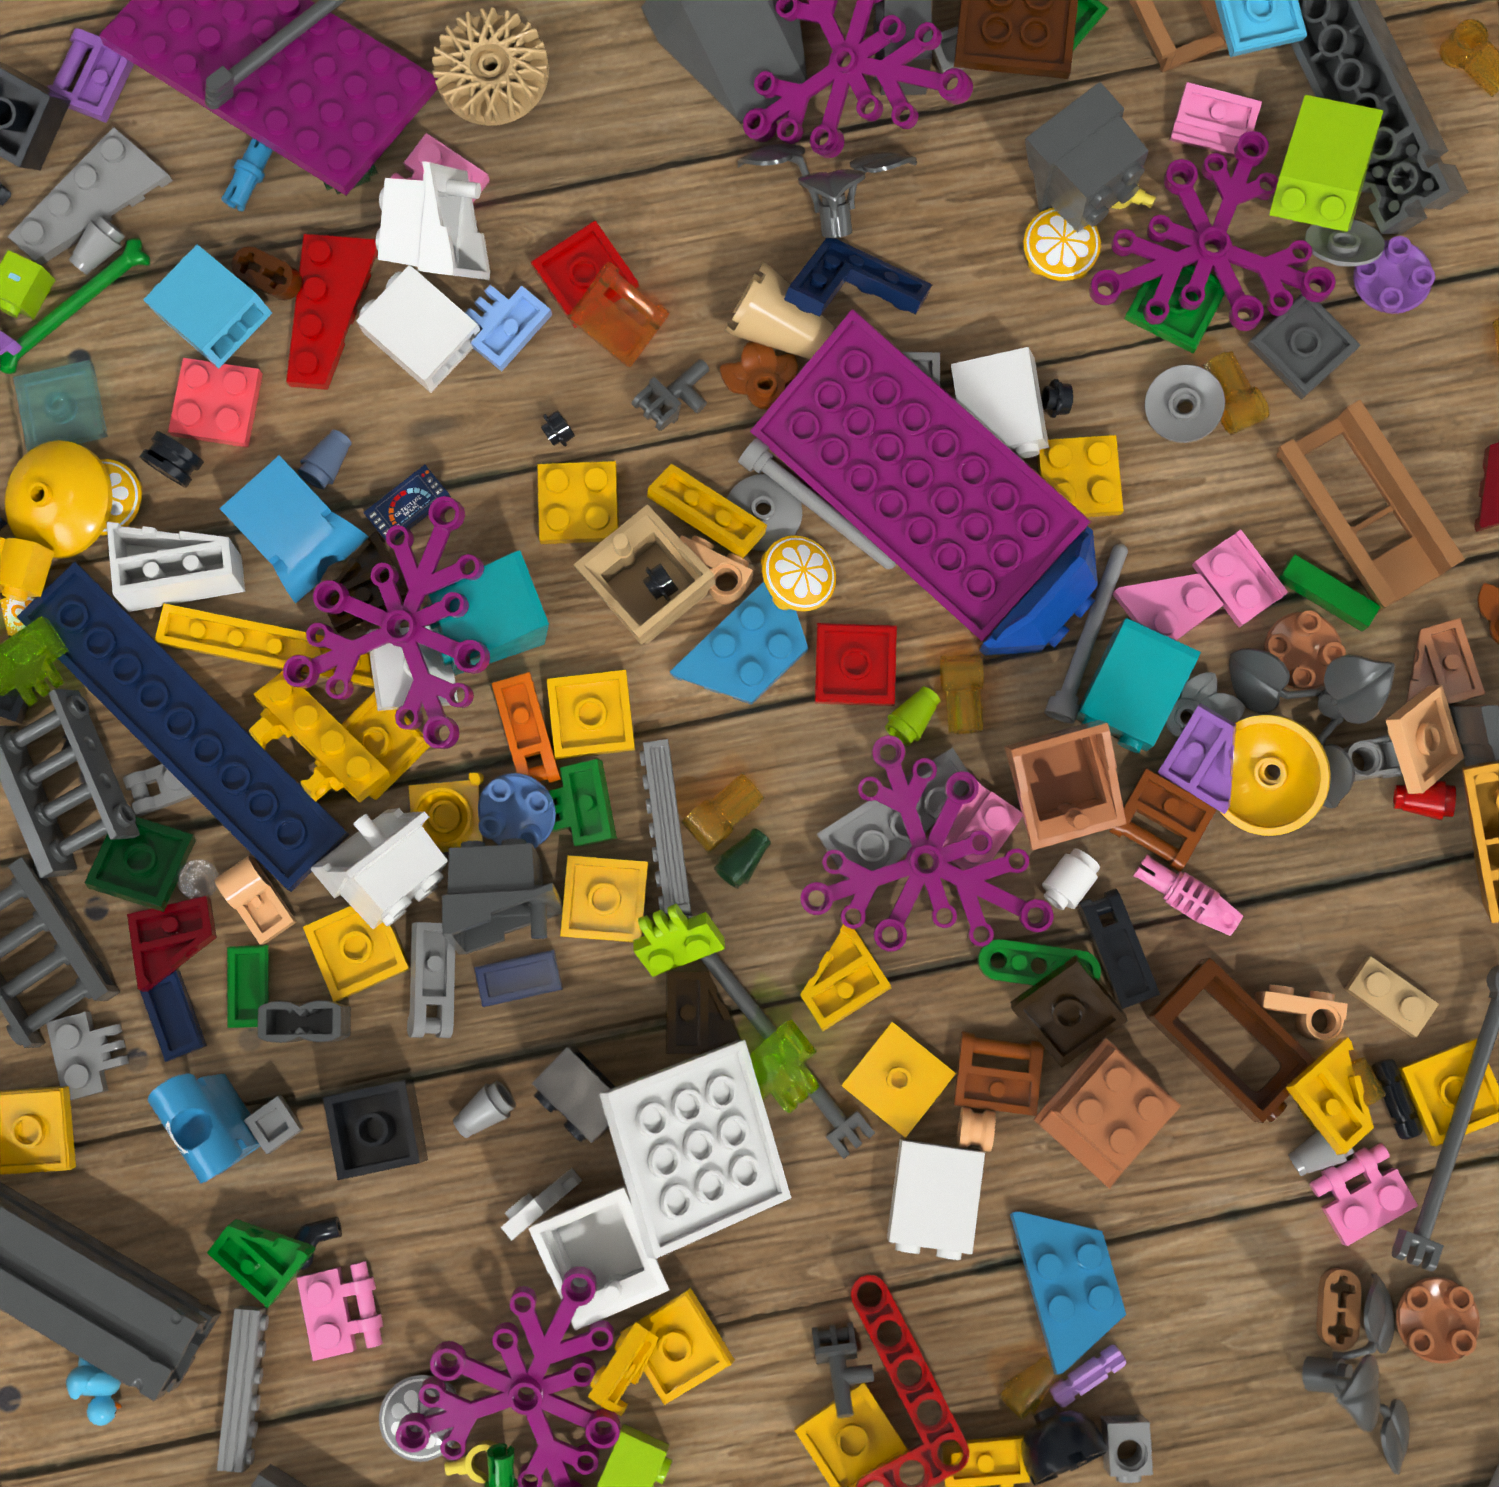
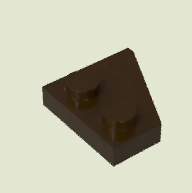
[327,531,407,633]
[666,971,740,1054]

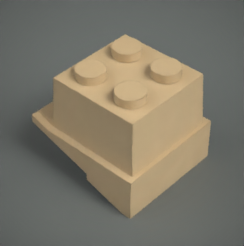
[573,504,716,645]

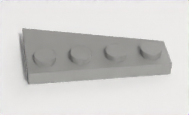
[7,127,173,265]
[816,747,969,880]

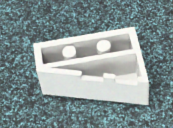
[107,522,245,612]

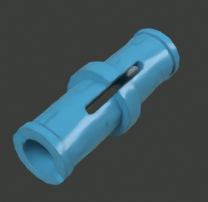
[221,138,273,211]

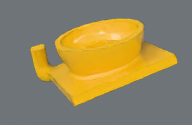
[409,772,485,853]

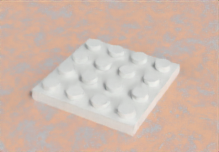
[599,1040,791,1259]

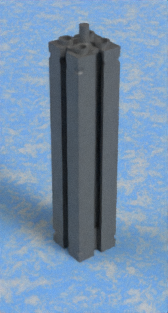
[0,1182,221,1401]

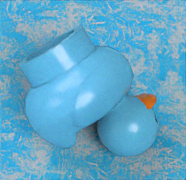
[66,1357,122,1426]

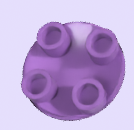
[1353,236,1435,314]

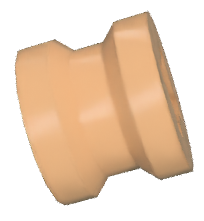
[957,1106,996,1152]

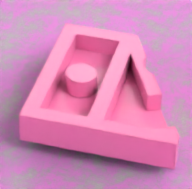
[1113,573,1224,641]

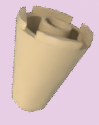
[724,262,834,359]

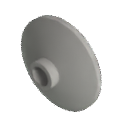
[1304,220,1385,266]
[1145,365,1225,443]
[727,474,802,551]

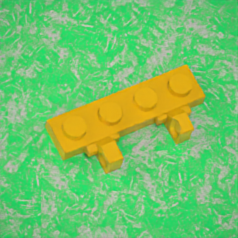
[249,671,390,803]

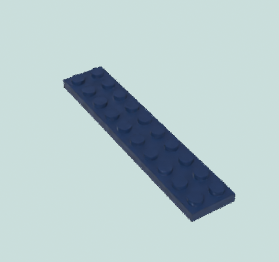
[16,562,350,892]

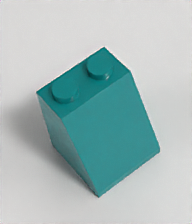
[423,550,549,675]
[1076,618,1201,753]

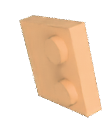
[1386,685,1464,794]

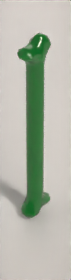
[0,238,150,374]

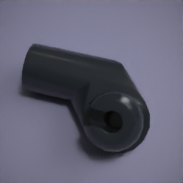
[293,1217,342,1270]

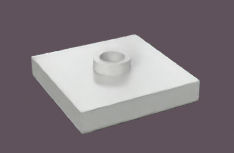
[367,626,458,711]

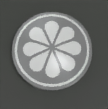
[379,1375,456,1462]

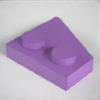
[1158,703,1236,814]

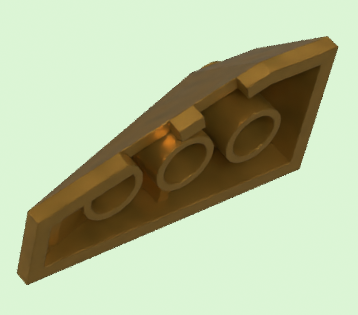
[1462,760,1499,923]

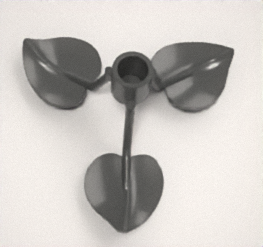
[737,144,917,238]
[1229,648,1395,808]
[1302,1274,1410,1475]

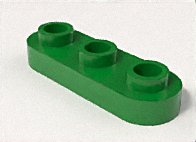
[977,939,1101,986]

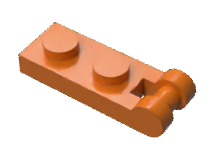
[491,672,561,783]

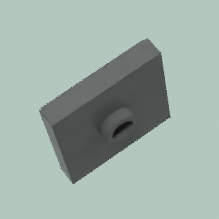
[1247,294,1361,400]

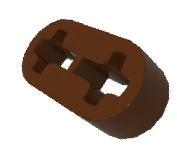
[232,246,302,301]

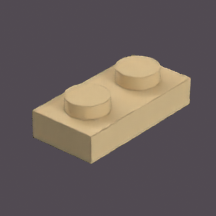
[1344,956,1439,1038]

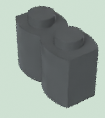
[258,1001,351,1043]

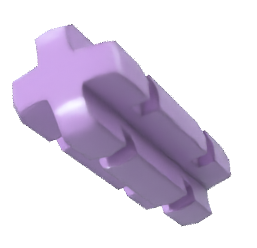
[1049,1345,1127,1408]

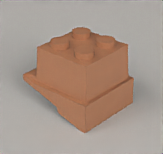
[1004,720,1127,851]
[1033,1038,1181,1189]

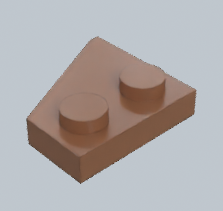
[1406,618,1485,705]

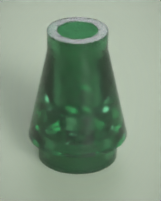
[714,828,771,889]

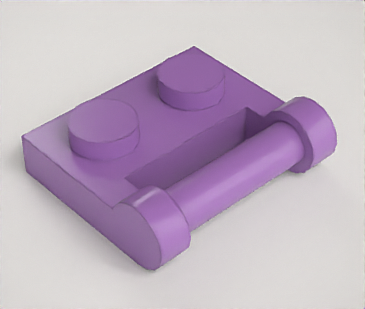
[47,28,134,123]

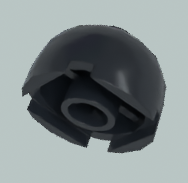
[1022,1406,1109,1486]

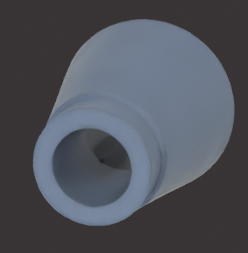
[298,429,352,490]

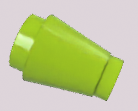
[885,686,941,746]

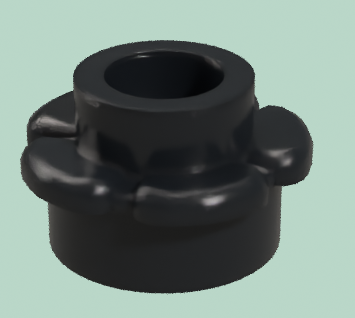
[1041,379,1073,418]
[541,410,575,447]
[643,563,679,601]

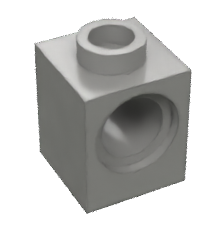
[1101,1414,1153,1483]

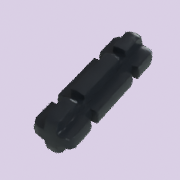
[1372,1059,1422,1140]

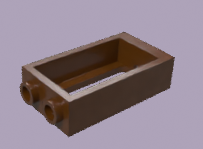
[1147,958,1316,1123]

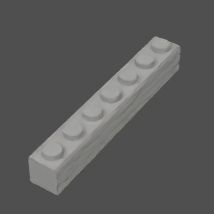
[639,739,692,918]

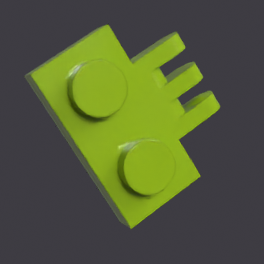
[633,904,725,977]

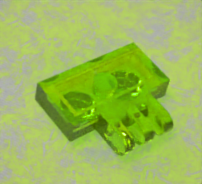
[0,616,68,706]
[750,1019,819,1113]

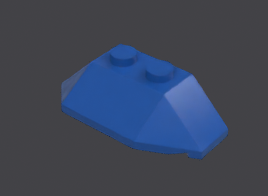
[979,526,1098,656]

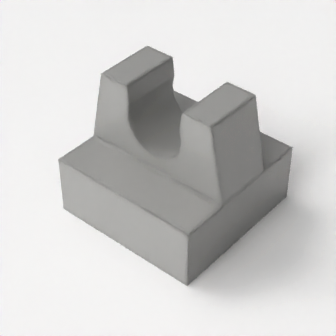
[244,1095,304,1154]

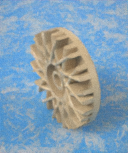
[432,7,549,126]

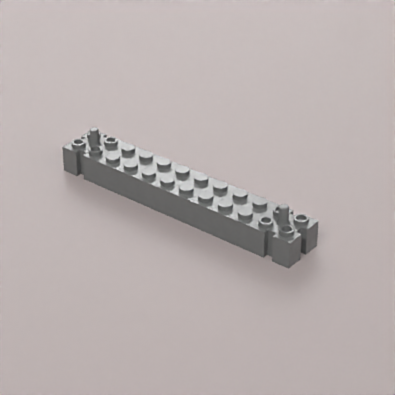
[1290,0,1469,235]

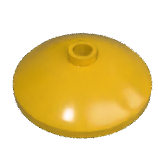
[5,440,113,558]
[1220,714,1331,836]

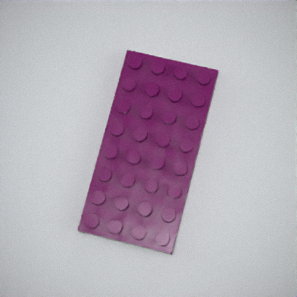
[99,0,438,196]
[750,309,1092,641]

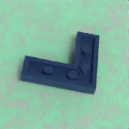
[784,238,932,317]

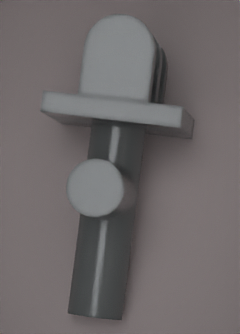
[631,359,709,431]
[812,1322,874,1418]

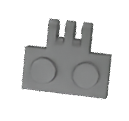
[46,1012,129,1101]

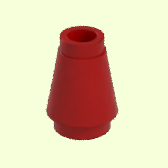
[1393,780,1456,821]

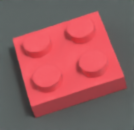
[168,358,263,448]

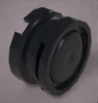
[139,431,204,488]

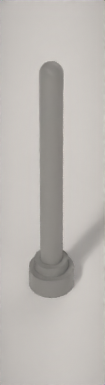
[738,438,896,569]
[1044,544,1128,724]

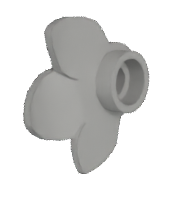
[1166,672,1245,737]

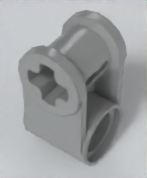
[1343,735,1403,782]

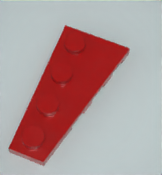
[286,234,378,390]

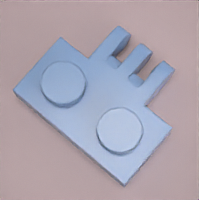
[465,285,552,372]

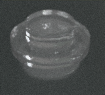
[178,859,219,899]

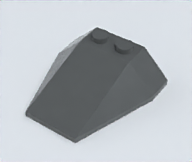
[641,0,808,124]

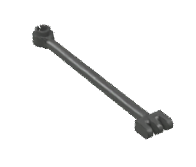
[205,0,346,109]
[664,911,875,1159]
[1392,965,1499,1272]

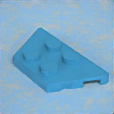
[670,582,808,705]
[1010,1211,1126,1375]

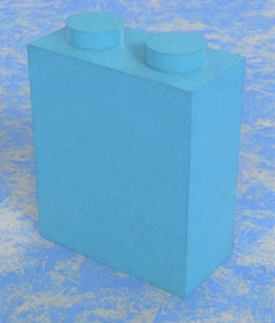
[143,244,272,369]

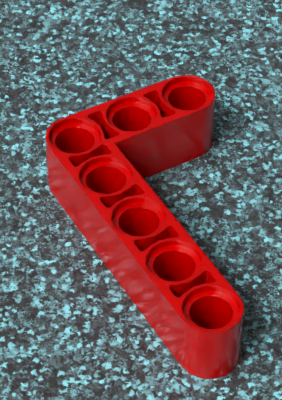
[850,1275,970,1487]

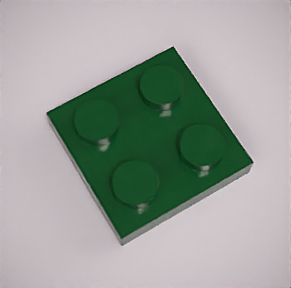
[84,816,196,912]

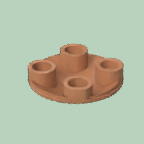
[1264,610,1346,690]
[1396,1277,1480,1363]

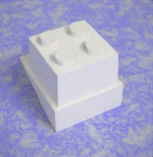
[376,161,490,280]
[311,808,448,929]
[529,1185,669,1331]

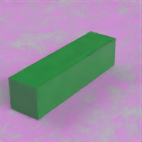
[1278,554,1381,632]

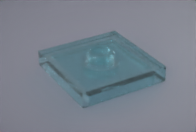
[13,360,108,452]

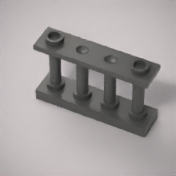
[0,689,140,878]
[0,857,120,1048]

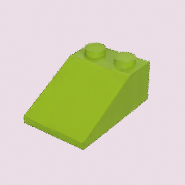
[1269,95,1384,232]

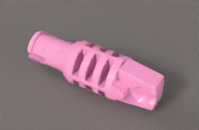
[1133,854,1243,936]

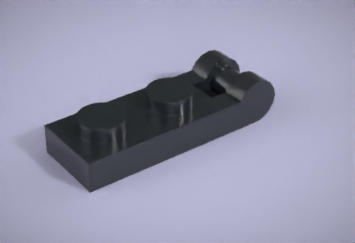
[1078,888,1160,1009]

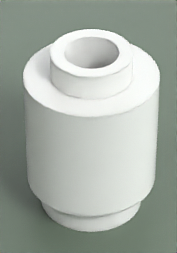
[1042,848,1100,910]

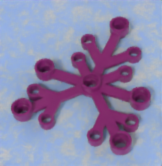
[743,0,973,158]
[1089,131,1336,331]
[283,496,490,749]
[800,735,1054,951]
[395,1266,621,1487]

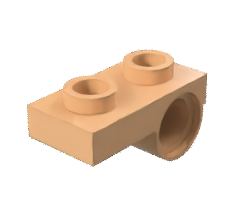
[680,535,753,605]
[215,855,297,945]
[1255,985,1348,1040]

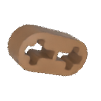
[1316,1267,1362,1351]

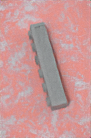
[217,1305,269,1473]

